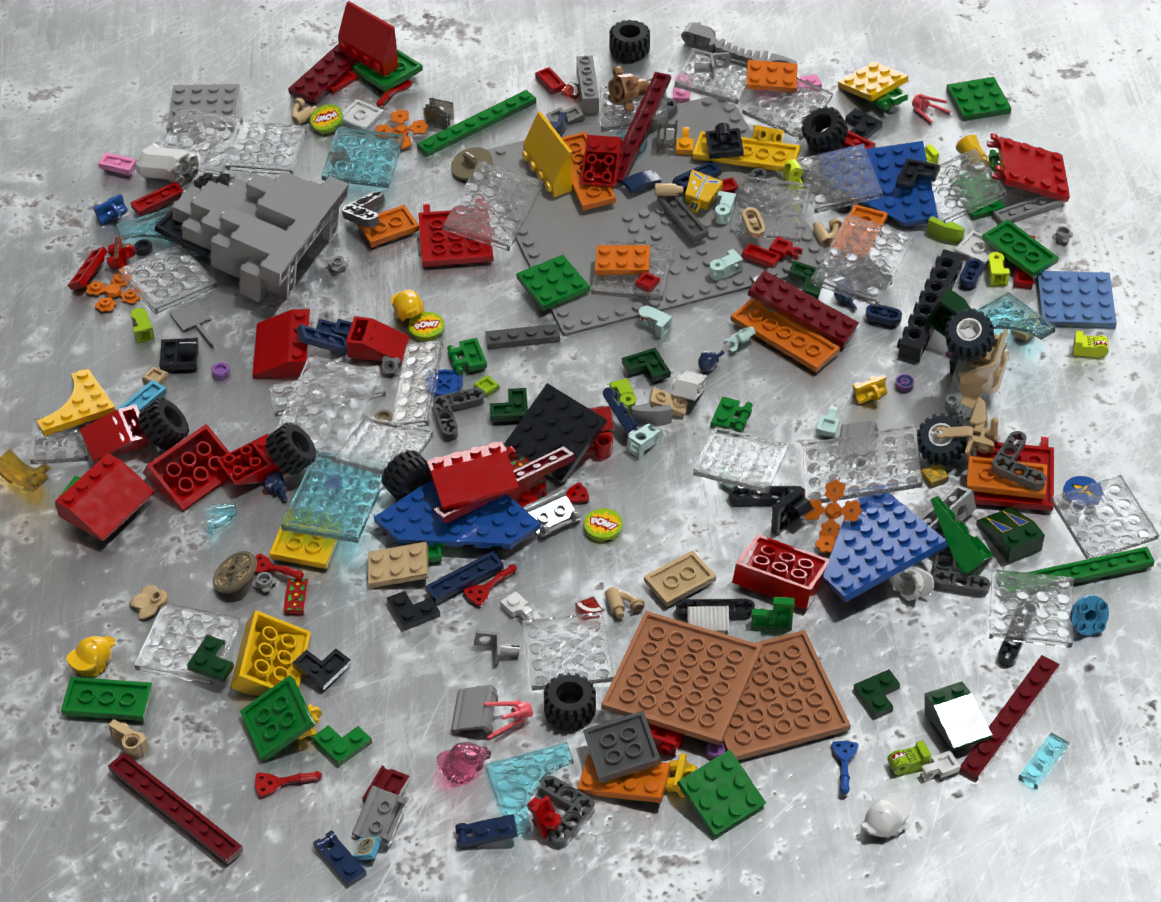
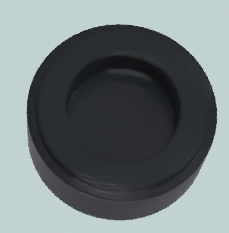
[134,239,153,256]

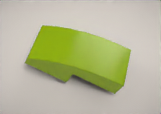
[927,216,965,243]

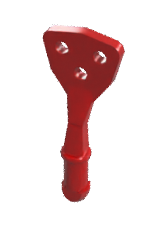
[376,79,412,107]
[566,483,589,504]
[254,553,304,580]
[463,564,517,607]
[255,771,322,798]

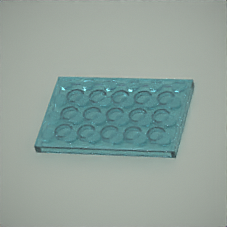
[281,451,389,543]

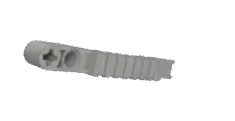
[681,22,797,69]

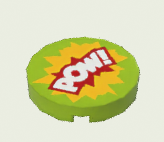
[310,104,344,134]
[408,312,445,342]
[584,508,623,542]

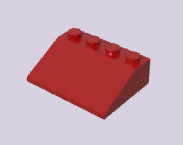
[338,1,399,76]
[252,309,312,378]
[143,424,230,511]
[427,441,519,510]
[55,453,155,542]
[732,534,829,610]

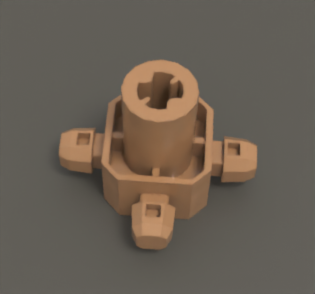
[608,66,649,113]

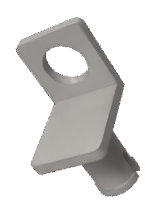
[694,52,730,80]
[474,631,520,666]

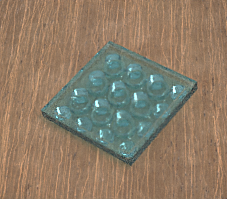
[321,127,404,188]

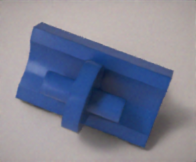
[93,194,128,224]

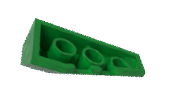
[930,496,994,574]

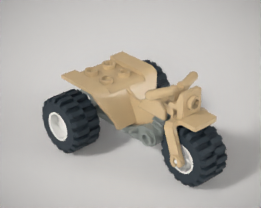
[917,308,1010,466]

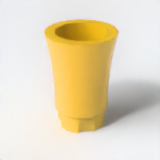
[956,134,990,172]

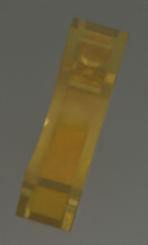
[0,449,51,492]

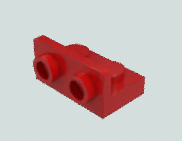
[648,724,685,757]

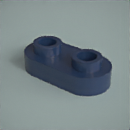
[960,258,984,288]
[866,304,902,326]

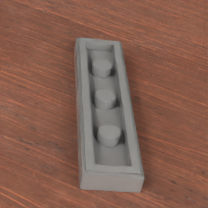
[992,195,1062,224]

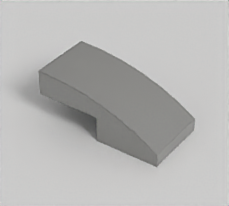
[546,104,585,125]
[631,403,672,424]

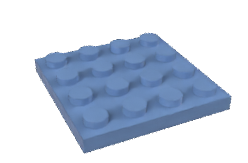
[1037,271,1117,328]

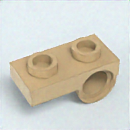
[648,387,688,418]
[108,719,149,761]

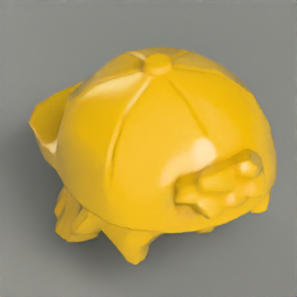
[390,290,424,322]
[66,636,116,678]

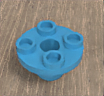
[1070,595,1109,636]

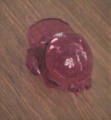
[437,742,491,784]

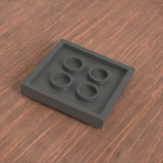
[583,711,662,783]

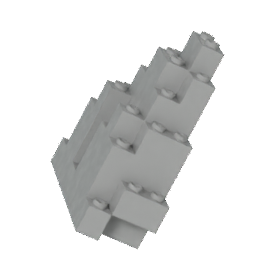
[171,171,348,302]

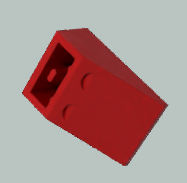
[581,135,624,187]
[346,316,410,364]
[80,404,149,462]
[217,433,286,485]

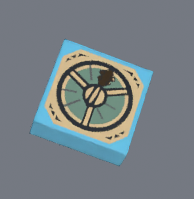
[353,837,381,861]

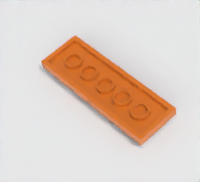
[561,132,616,211]
[730,298,840,373]

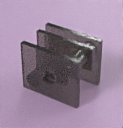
[423,98,454,130]
[657,120,678,154]

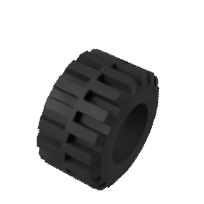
[609,20,650,61]
[801,106,848,153]
[138,398,189,450]
[266,422,317,475]
[381,450,430,501]
[543,673,596,730]

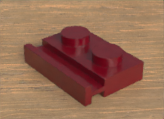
[362,765,410,803]

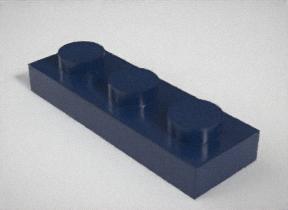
[296,324,347,355]

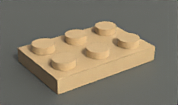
[368,542,429,588]
[644,550,716,607]

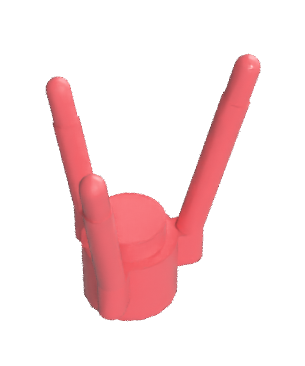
[912,93,951,124]
[484,700,533,739]

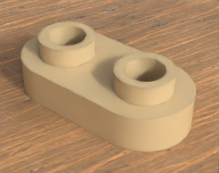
[742,207,765,238]

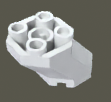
[135,144,199,186]

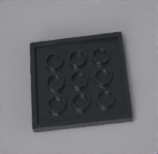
[503,383,607,484]

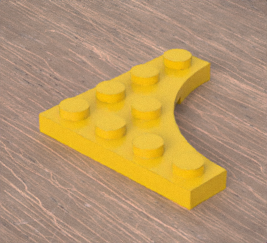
[37,369,116,436]

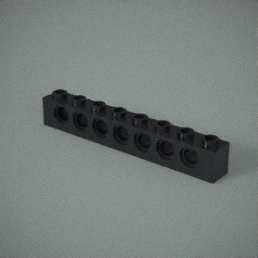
[897,249,964,362]

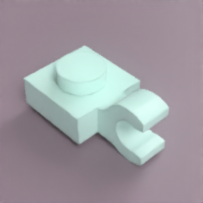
[723,326,756,352]
[816,406,840,438]

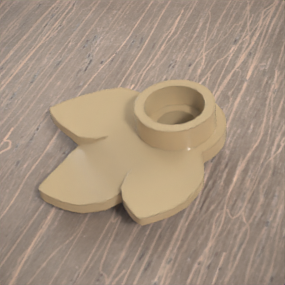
[129,585,168,620]

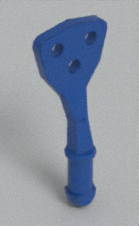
[831,741,859,795]

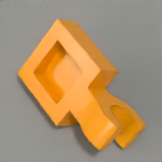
[676,127,694,155]

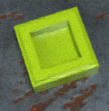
[473,375,500,398]

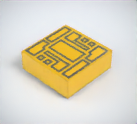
[922,464,949,487]

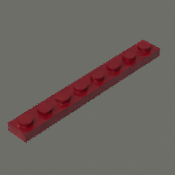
[617,72,672,183]
[433,446,575,524]
[960,655,1060,781]
[108,752,243,865]

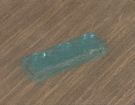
[1018,732,1070,790]

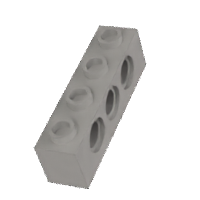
[576,55,599,114]
[920,485,976,538]

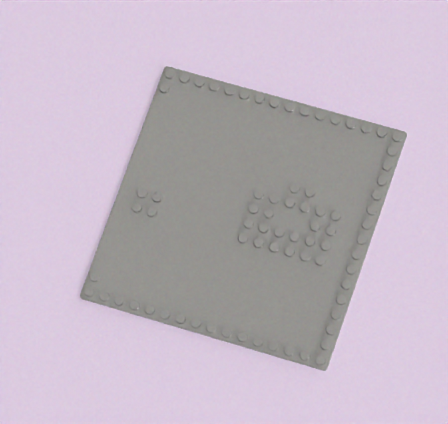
[485,93,831,336]

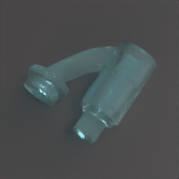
[204,503,237,533]

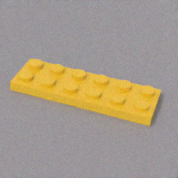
[692,131,801,172]

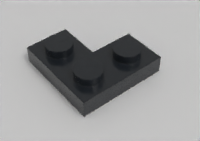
[845,108,883,139]
[896,158,940,191]
[387,591,440,631]
[292,648,351,690]

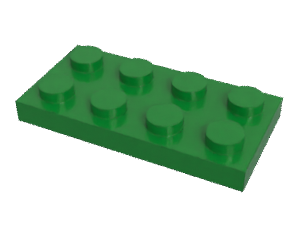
[982,219,1059,278]
[61,677,153,721]

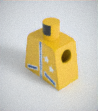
[685,170,723,214]

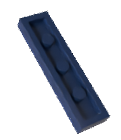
[425,551,504,604]

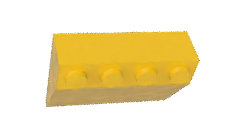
[522,111,573,197]
[230,610,311,696]

